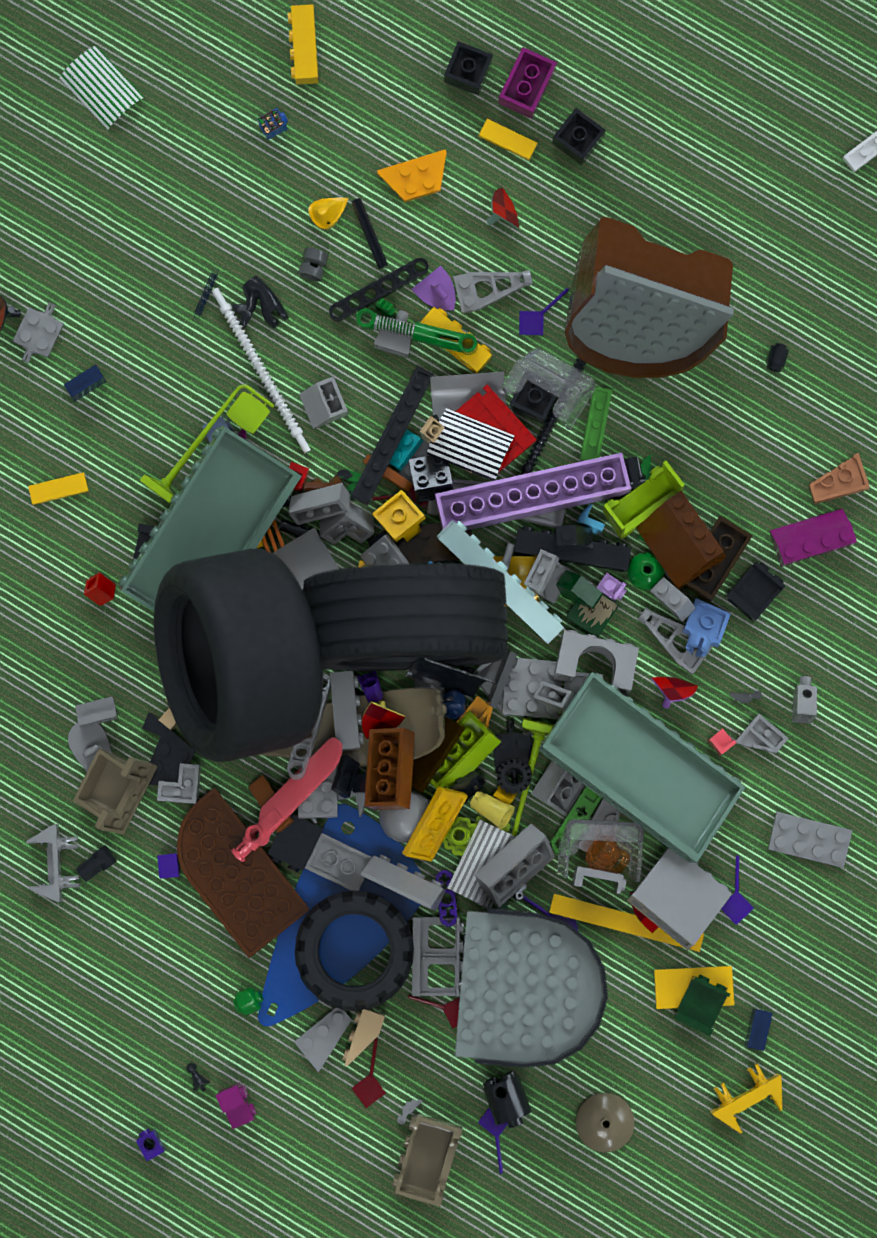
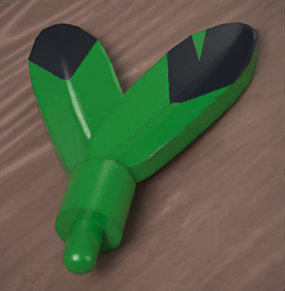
[337,470,362,498]

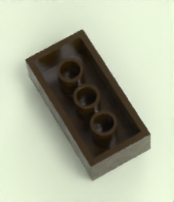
[684,516,752,603]

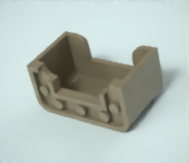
[392,1113,463,1207]

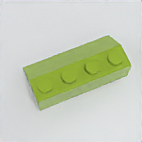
[430,710,501,789]

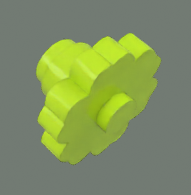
[443,817,477,856]

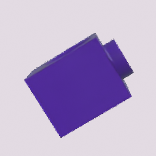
[136,1128,166,1161]

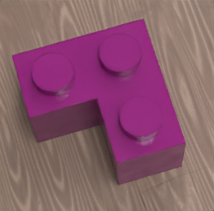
[215,1082,257,1129]

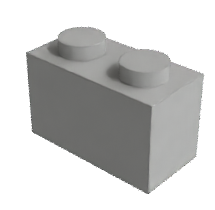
[650,577,696,622]

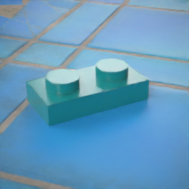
[389,430,424,471]

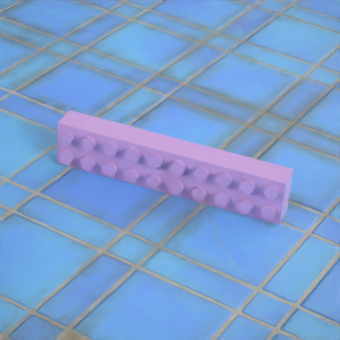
[435,453,631,531]

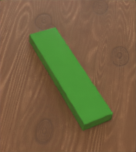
[579,386,612,461]

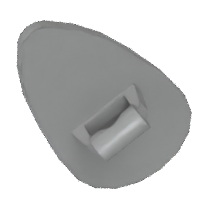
[68,723,112,771]

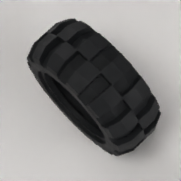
[294,890,414,1011]

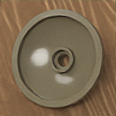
[576,1093,634,1152]

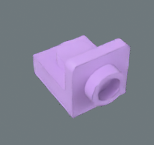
[596,573,627,602]

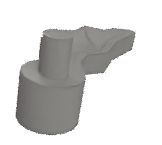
[397,1099,423,1125]

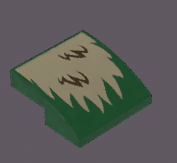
[565,595,619,638]

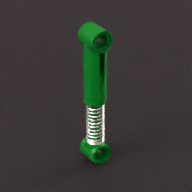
[356,308,478,355]

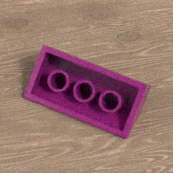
[769,509,857,567]

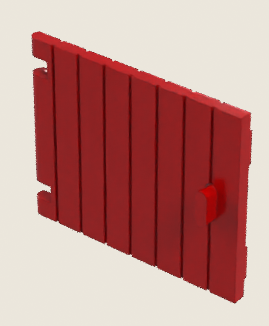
[455,384,537,473]

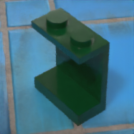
[673,974,730,1036]

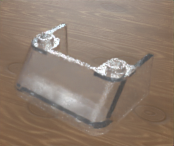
[557,819,644,882]

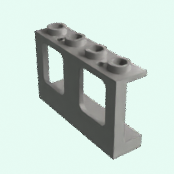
[412,917,463,997]

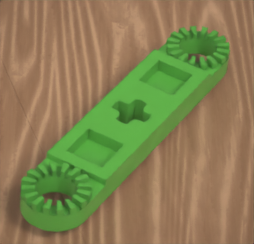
[551,786,601,854]

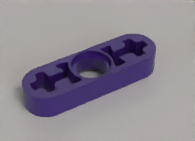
[435,870,457,927]

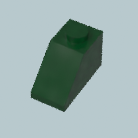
[556,570,603,609]

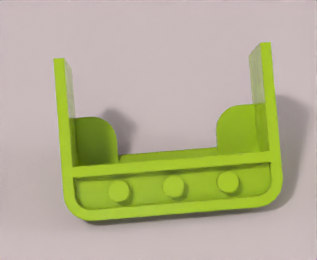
[603,461,685,540]

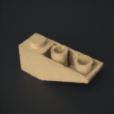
[342,1009,385,1066]

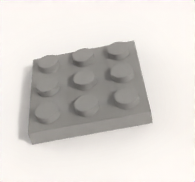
[501,658,562,720]

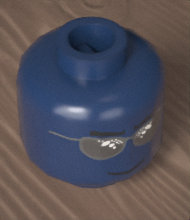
[442,689,466,719]

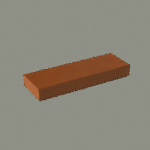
[248,775,294,833]

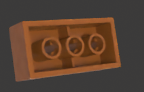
[364,728,415,810]

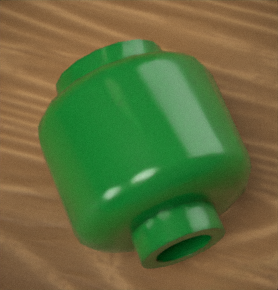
[233,987,264,1016]

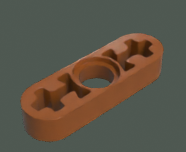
[362,454,413,493]

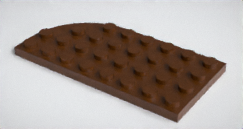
[177,788,311,958]

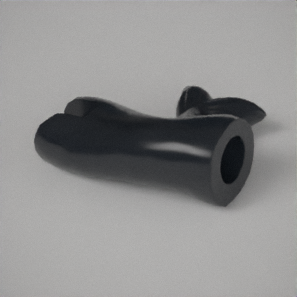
[232,276,289,329]

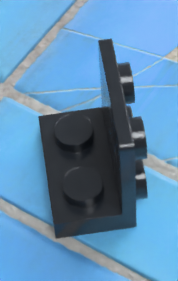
[409,455,453,503]

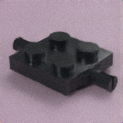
[493,720,532,783]

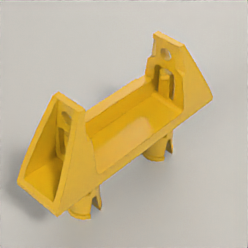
[710,1063,782,1133]

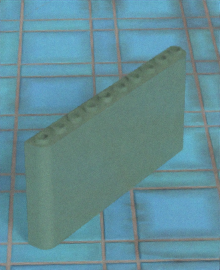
[118,426,301,611]
[539,672,745,863]

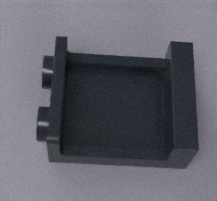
[725,561,785,623]
[268,814,324,873]

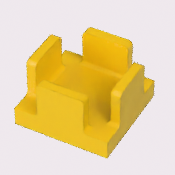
[372,490,426,542]

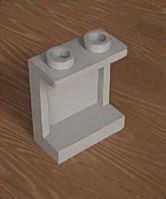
[524,549,571,603]
[572,866,626,894]

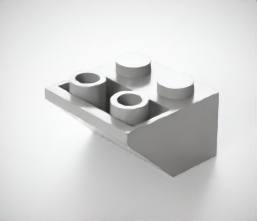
[299,376,348,429]

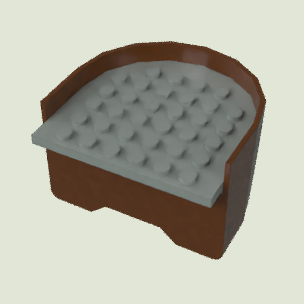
[564,217,734,378]

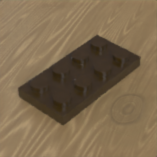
[396,523,472,564]

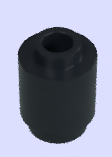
[766,343,789,372]

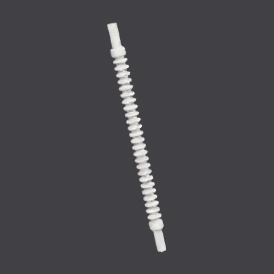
[212,288,311,454]

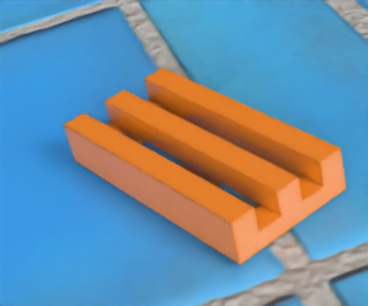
[262,520,285,553]

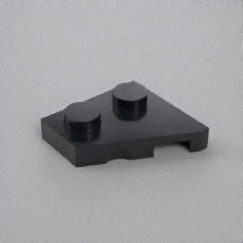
[444,770,486,805]

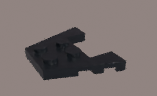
[142,713,196,785]

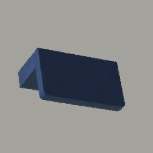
[64,365,107,402]
[744,1008,773,1051]

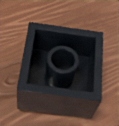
[444,41,493,96]
[552,108,606,166]
[509,370,561,424]

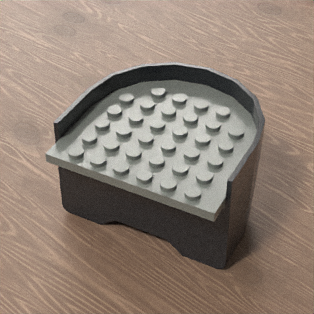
[455,907,608,1068]

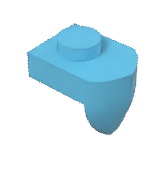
[577,504,605,535]

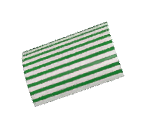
[59,46,145,130]

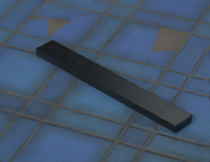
[351,366,434,506]

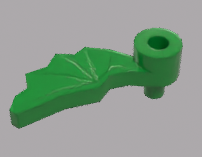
[640,455,651,481]

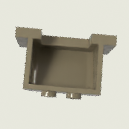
[73,749,158,835]

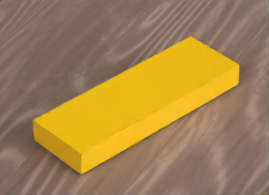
[479,119,537,161]
[28,472,89,505]

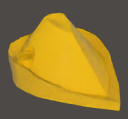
[308,198,349,230]

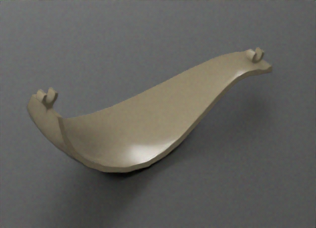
[259,687,446,767]

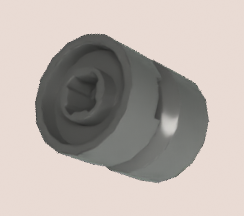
[298,248,329,281]

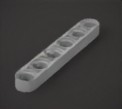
[287,675,331,780]

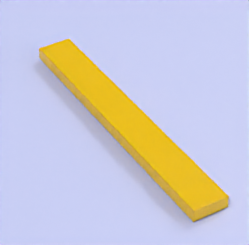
[549,894,704,952]

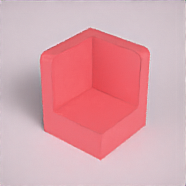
[707,729,737,756]

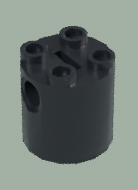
[482,1070,532,1128]

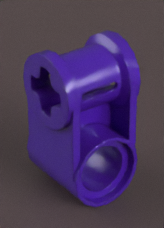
[357,671,383,703]

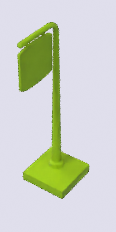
[140,384,274,504]
[475,717,554,837]

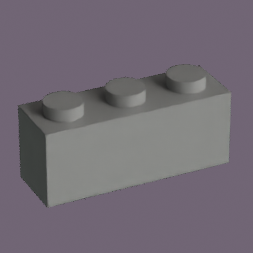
[288,483,351,525]

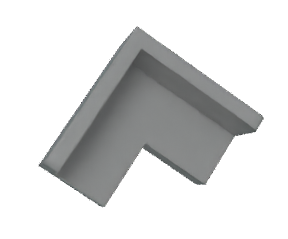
[320,503,374,545]
[157,763,201,804]

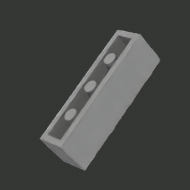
[330,671,364,751]

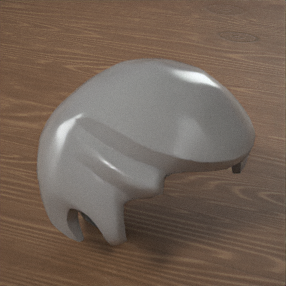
[379,790,430,843]

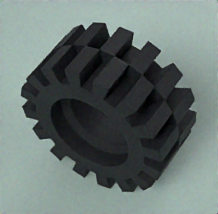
[496,758,532,794]

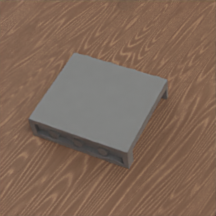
[627,848,732,950]

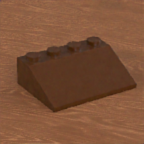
[636,491,726,589]

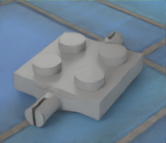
[13,302,64,363]

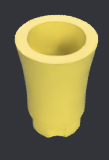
[470,791,515,830]

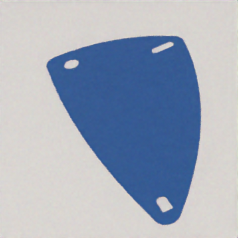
[258,804,421,1027]

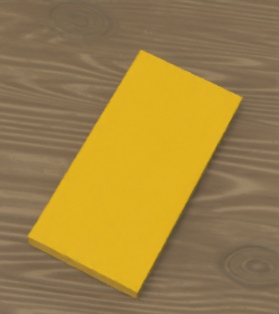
[402,786,468,862]
[654,966,734,1009]

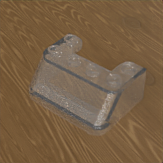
[501,348,596,431]

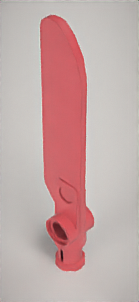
[231,738,343,862]

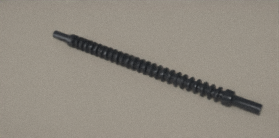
[520,356,586,475]

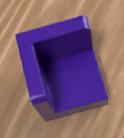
[157,854,180,879]

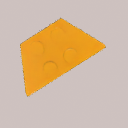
[377,149,447,202]

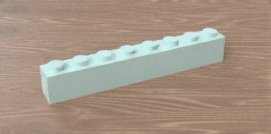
[437,520,564,644]

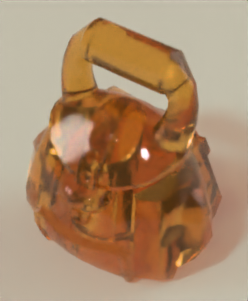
[585,836,630,874]

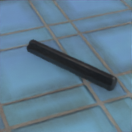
[352,198,388,269]

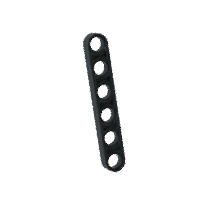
[329,258,429,322]

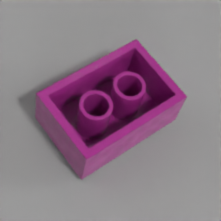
[498,47,557,119]

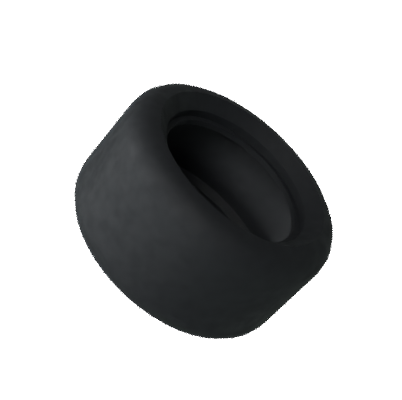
[154,549,323,762]

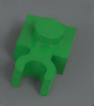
[376,298,396,318]

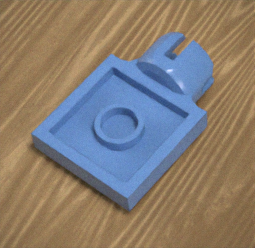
[682,598,731,657]

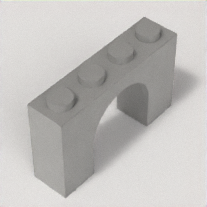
[553,630,639,696]

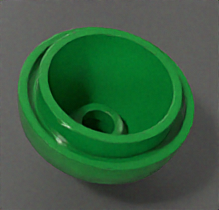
[627,552,665,590]

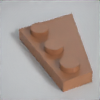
[809,453,870,504]

